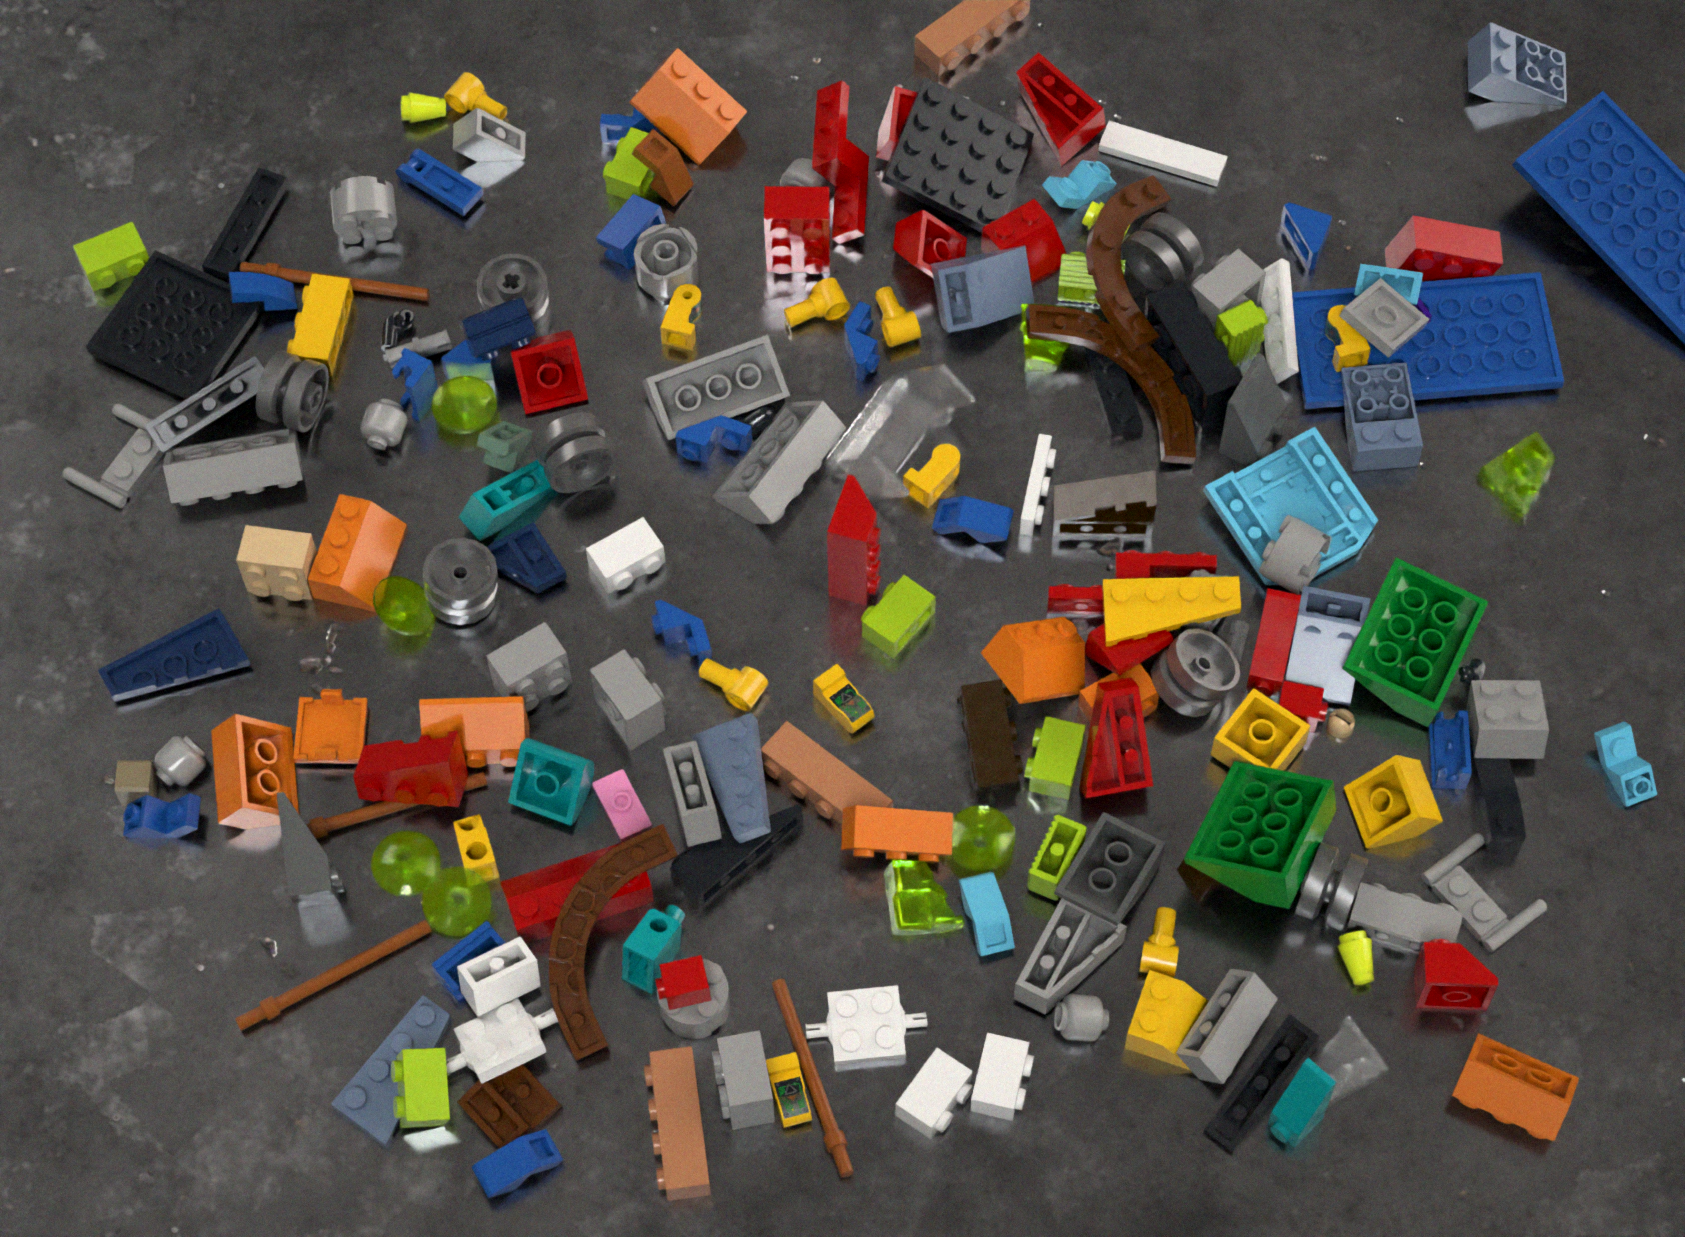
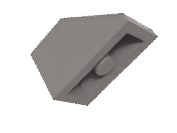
[453,108,526,162]

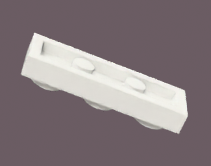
[1020,434,1057,537]

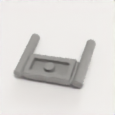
[62,403,165,508]
[1421,833,1547,953]

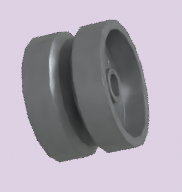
[1121,212,1204,292]
[477,253,550,331]
[256,351,329,432]
[532,412,617,493]
[423,538,498,625]
[1151,628,1240,717]
[1295,842,1369,931]

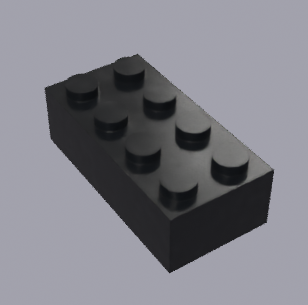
[1144,281,1243,430]

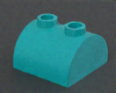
[508,738,594,826]

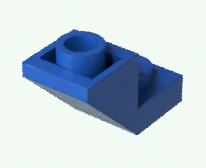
[600,107,658,144]
[844,301,880,382]
[675,415,752,463]
[932,496,1014,543]
[651,600,712,666]
[123,793,201,838]
[471,1129,564,1198]

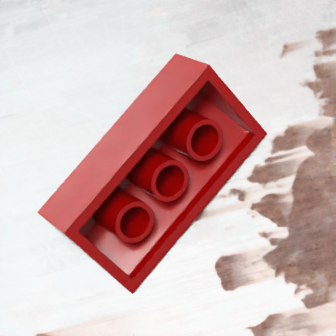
[827,474,881,606]
[500,841,654,944]

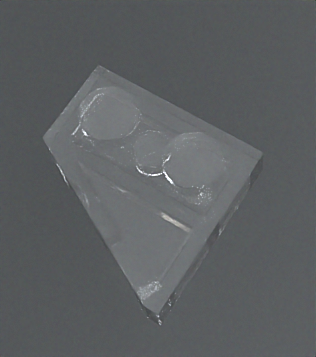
[1314,1015,1388,1107]

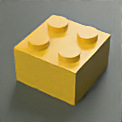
[1211,688,1311,771]

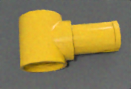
[444,72,507,121]
[783,278,850,328]
[875,286,921,348]
[698,658,769,712]
[1139,907,1179,978]

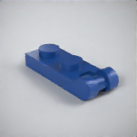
[395,148,483,216]

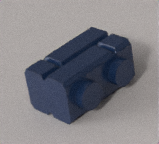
[458,297,536,361]

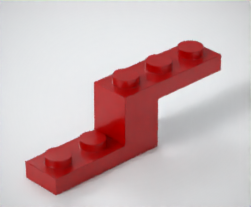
[812,80,869,245]
[1047,550,1217,615]

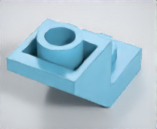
[1042,160,1117,209]
[1594,721,1657,807]
[959,871,1015,956]

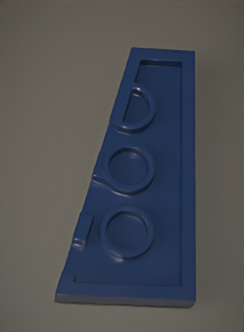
[98,608,251,702]

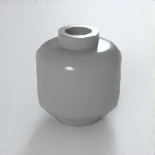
[780,158,826,187]
[360,399,408,450]
[155,735,207,786]
[1054,994,1109,1042]

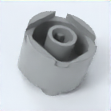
[330,176,397,244]
[634,224,699,301]
[1259,515,1332,595]
[657,957,730,1039]

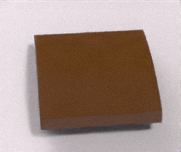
[457,1064,563,1149]

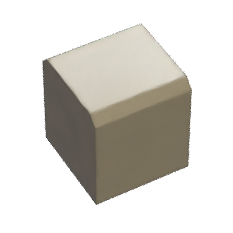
[115,760,159,806]

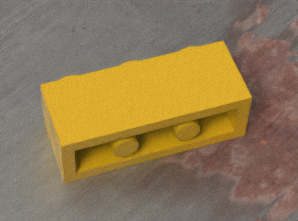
[287,274,354,377]

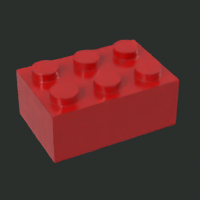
[764,186,831,274]

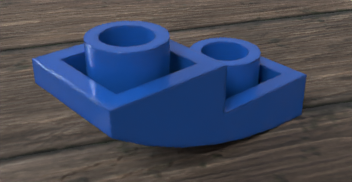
[229,272,297,311]

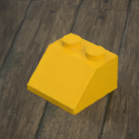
[1344,755,1443,849]
[1125,970,1209,1071]

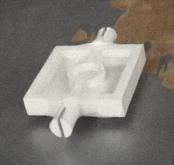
[805,985,927,1065]
[446,998,558,1084]

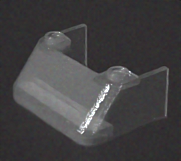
[824,364,977,500]

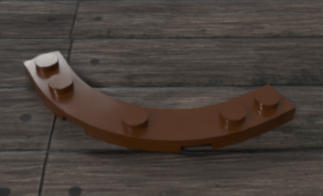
[1086,175,1172,353]
[1026,304,1197,464]
[548,824,678,1061]

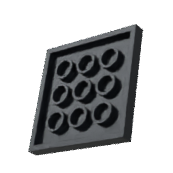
[881,77,1035,232]
[85,250,264,399]

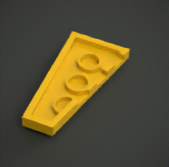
[1102,576,1241,647]

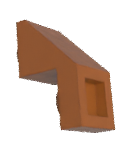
[632,129,694,206]

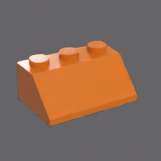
[629,48,747,165]
[308,494,408,612]
[981,617,1085,704]
[419,696,530,768]
[211,714,299,830]
[1452,1033,1579,1141]

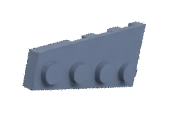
[691,713,771,843]
[331,995,452,1149]

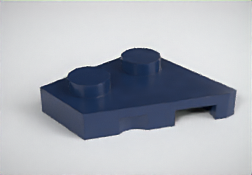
[487,522,567,593]

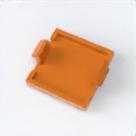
[293,689,368,764]

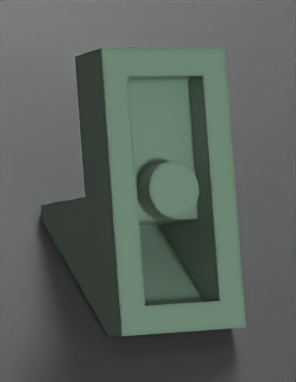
[476,421,533,473]

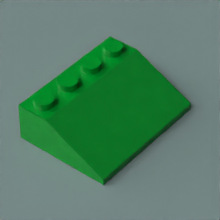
[1342,557,1489,727]
[1184,761,1337,909]

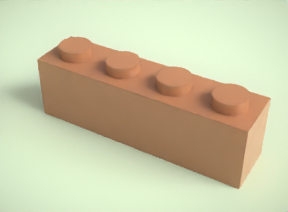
[914,0,1030,76]
[761,721,893,828]
[644,1046,711,1201]

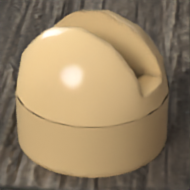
[1327,708,1355,739]

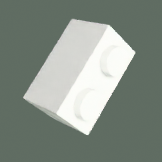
[586,517,666,594]
[457,937,541,1017]
[970,1033,1034,1121]
[895,1048,974,1139]

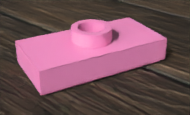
[592,769,653,842]

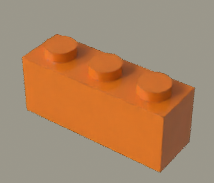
[841,805,953,863]

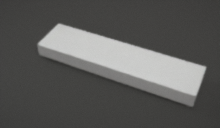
[1098,121,1228,187]
[1261,258,1299,384]

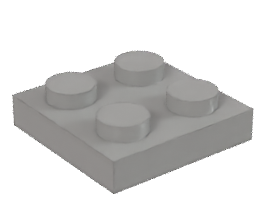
[1339,278,1430,358]

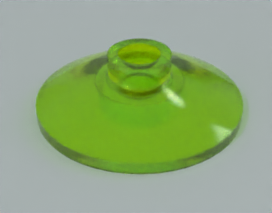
[431,376,497,434]
[373,576,434,636]
[951,805,1016,871]
[371,830,441,896]
[422,866,492,936]

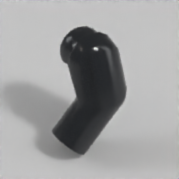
[381,308,415,352]
[731,405,774,435]
[1459,658,1486,685]

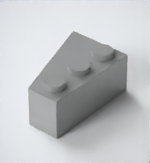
[1014,898,1127,1014]

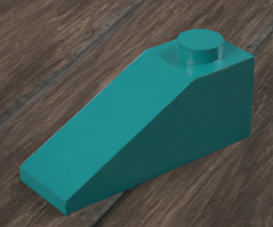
[458,459,554,541]
[1268,1058,1336,1148]

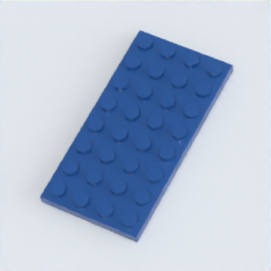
[1512,91,1685,344]
[1292,272,1564,409]

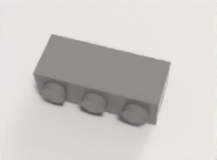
[663,740,722,847]
[1346,882,1464,955]
[1176,969,1278,1084]

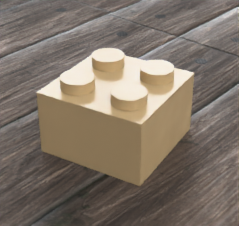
[236,525,317,601]

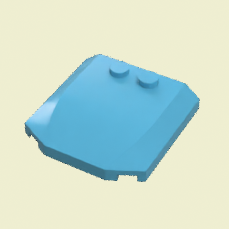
[1203,427,1378,586]

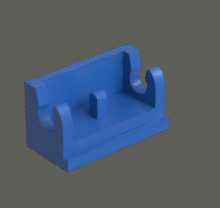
[596,194,666,270]
[392,348,440,422]
[1428,711,1472,789]
[431,921,506,1005]

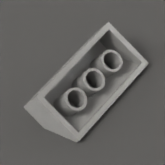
[642,335,790,440]
[712,400,846,524]
[163,428,303,506]

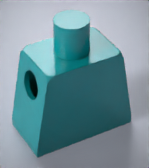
[622,905,685,995]

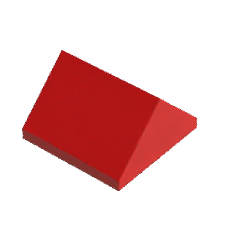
[1085,624,1174,676]

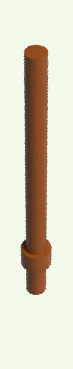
[240,262,430,301]
[306,772,487,839]
[235,920,432,1031]
[772,979,854,1178]

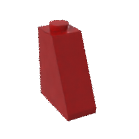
[1246,588,1302,697]

